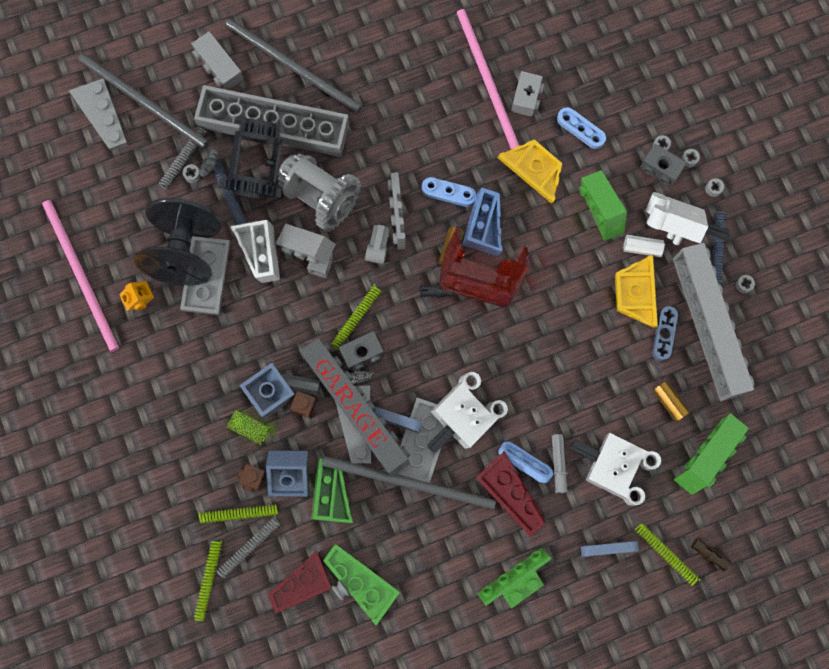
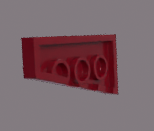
[476,451,546,536]

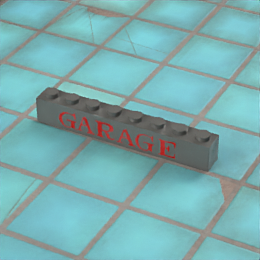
[299,338,410,478]

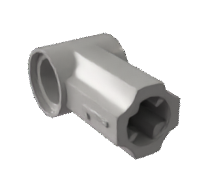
[365,225,390,264]

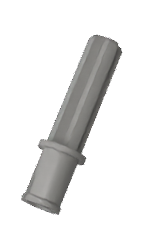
[552,434,568,493]

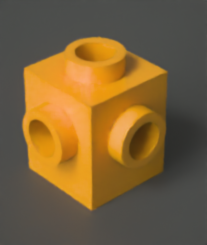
[120,281,154,311]

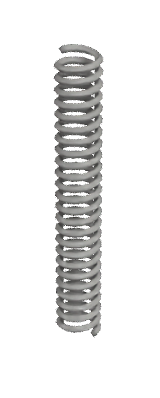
[159,128,207,190]
[216,516,280,578]

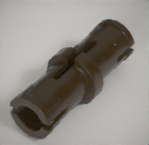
[691,537,732,572]

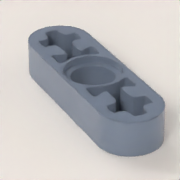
[652,306,678,361]
[373,406,423,433]
[581,541,639,557]

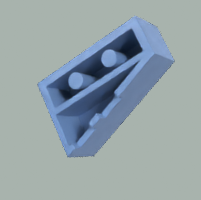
[462,188,502,257]

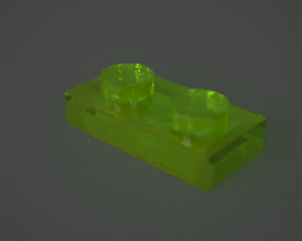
[226,410,270,445]

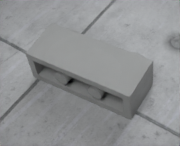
[191,32,244,90]
[276,224,336,265]

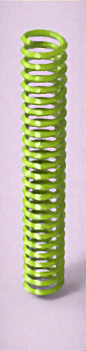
[331,284,382,350]
[199,504,278,524]
[635,524,700,586]
[194,541,223,621]

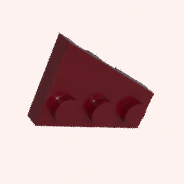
[268,551,332,613]

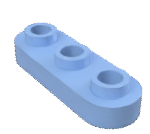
[557,107,606,149]
[422,177,476,207]
[499,442,553,483]

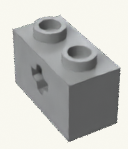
[511,71,544,117]

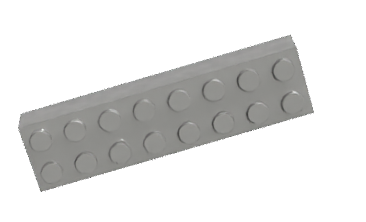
[194,85,349,157]
[673,243,754,402]

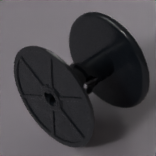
[134,198,222,286]

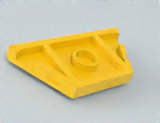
[497,140,562,203]
[615,255,658,328]

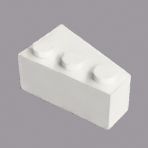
[231,220,280,283]

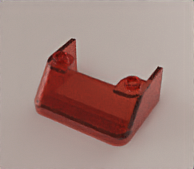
[439,226,531,307]

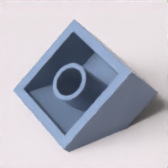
[239,363,295,420]
[266,451,309,497]

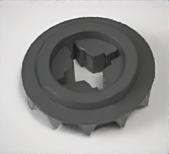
[199,149,219,177]

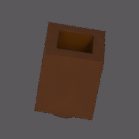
[290,391,317,419]

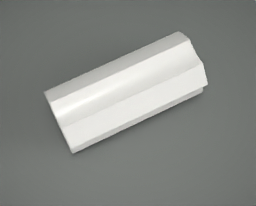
[623,235,665,257]

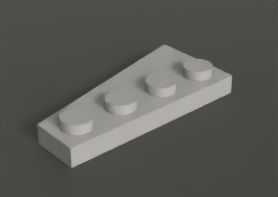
[69,79,128,151]
[387,172,405,250]
[335,386,371,464]

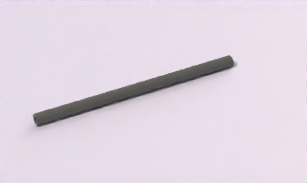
[225,18,362,113]
[78,53,209,149]
[321,456,496,509]

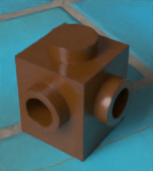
[238,464,267,492]

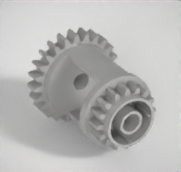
[277,154,361,232]

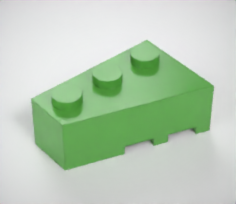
[579,170,627,241]
[311,459,353,524]

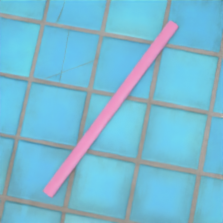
[457,9,519,150]
[42,200,119,352]

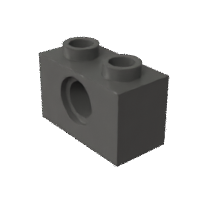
[640,144,687,186]
[339,331,384,372]

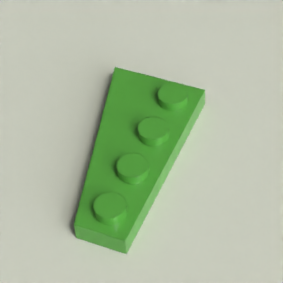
[323,544,400,625]

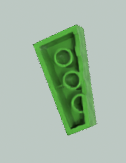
[674,413,749,495]

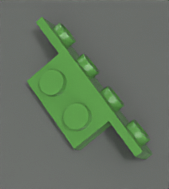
[477,548,551,609]

